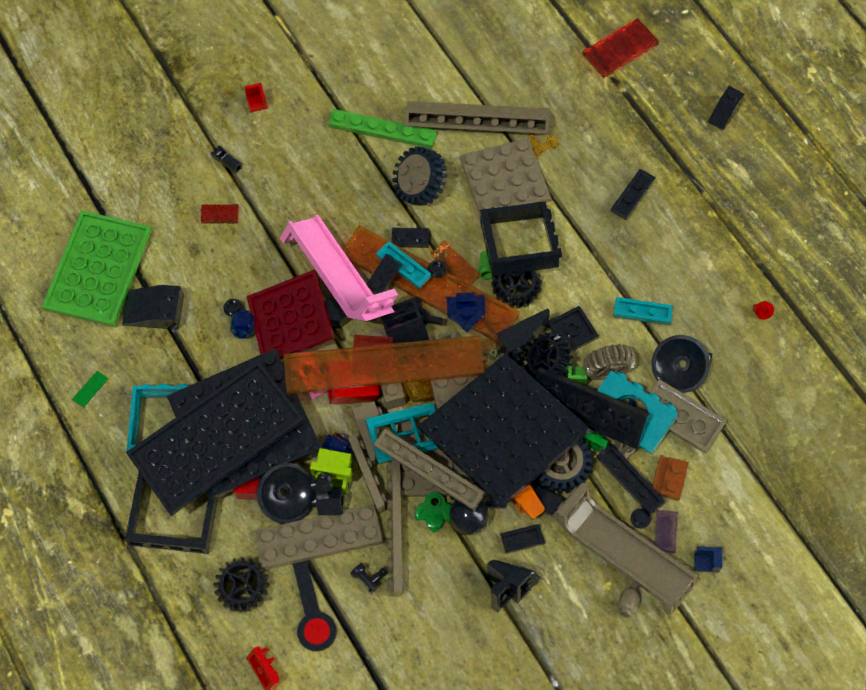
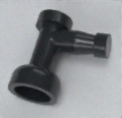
[350,563,387,593]

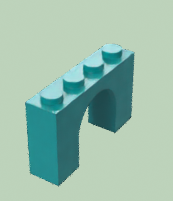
[597,371,678,455]

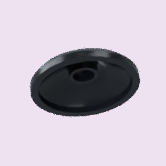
[651,335,710,393]
[256,463,316,524]

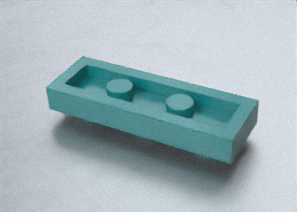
[376,241,431,289]
[613,297,673,325]

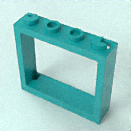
[126,383,189,452]

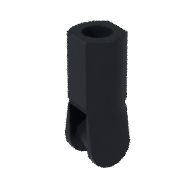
[210,146,242,173]

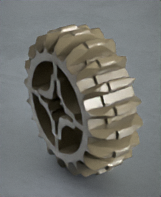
[583,344,636,380]

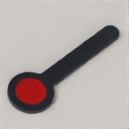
[293,561,337,652]

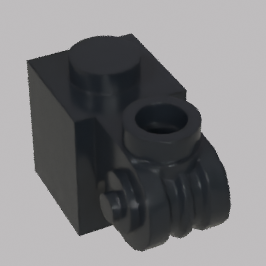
[311,472,344,515]

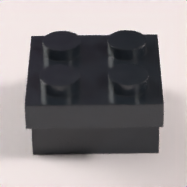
[381,297,434,366]

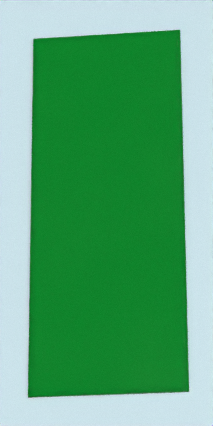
[72,370,109,408]

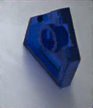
[446,292,486,333]

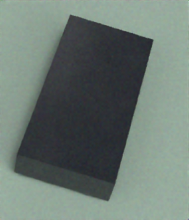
[500,524,545,554]

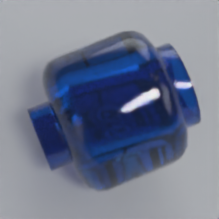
[230,309,255,339]
[321,432,352,454]

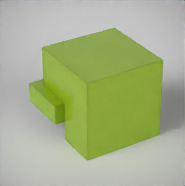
[310,448,353,494]

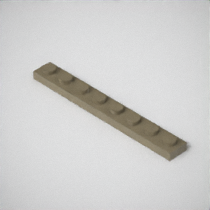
[386,436,402,597]

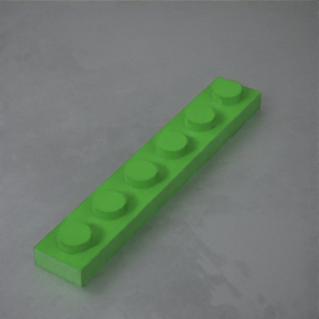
[328,109,436,149]

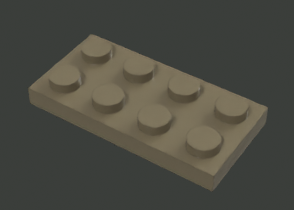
[640,379,727,454]

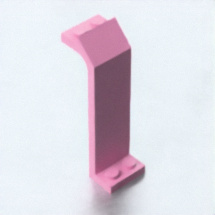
[280,215,399,321]

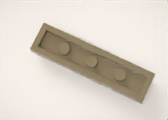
[348,435,387,514]

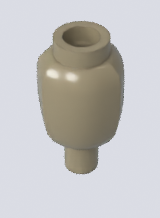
[617,581,641,618]

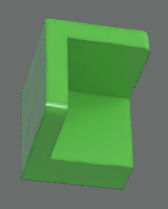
[566,361,587,386]

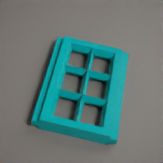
[365,402,439,464]

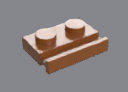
[652,455,689,501]

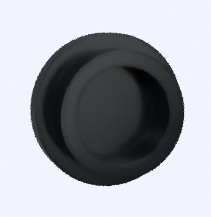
[428,260,446,278]
[223,299,243,317]
[630,508,651,529]

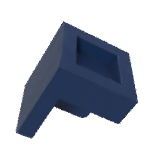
[694,546,722,573]

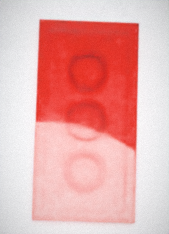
[582,18,659,78]

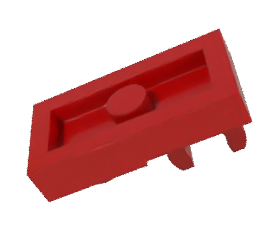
[246,646,281,690]

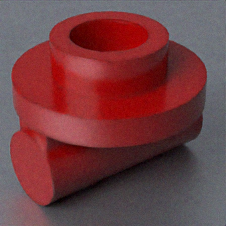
[753,301,774,320]

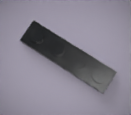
[596,444,665,516]

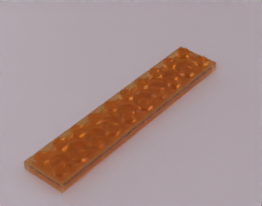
[342,225,520,342]
[284,335,485,394]

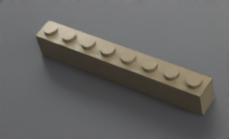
[405,101,550,134]

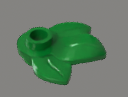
[415,492,451,532]

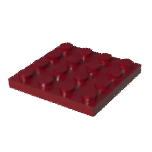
[247,269,335,360]

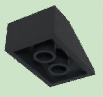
[122,285,184,330]
[496,308,550,364]

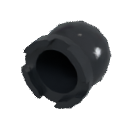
[449,486,490,535]

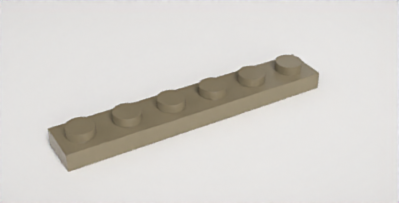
[373,429,485,511]

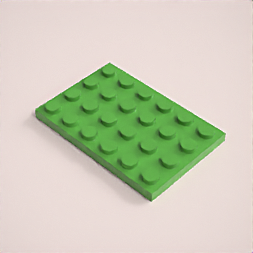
[42,210,152,327]

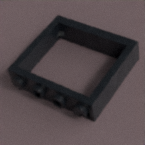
[480,201,562,276]
[125,472,218,554]

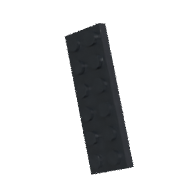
[536,367,649,449]

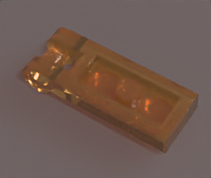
[430,241,480,289]

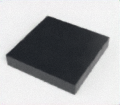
[547,306,599,352]

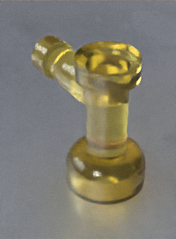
[528,134,559,158]

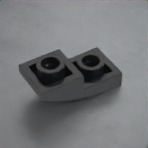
[530,483,565,518]

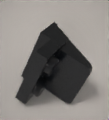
[487,560,541,613]

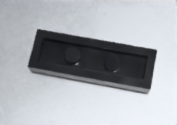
[611,169,656,220]

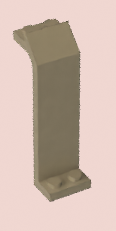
[552,483,696,616]

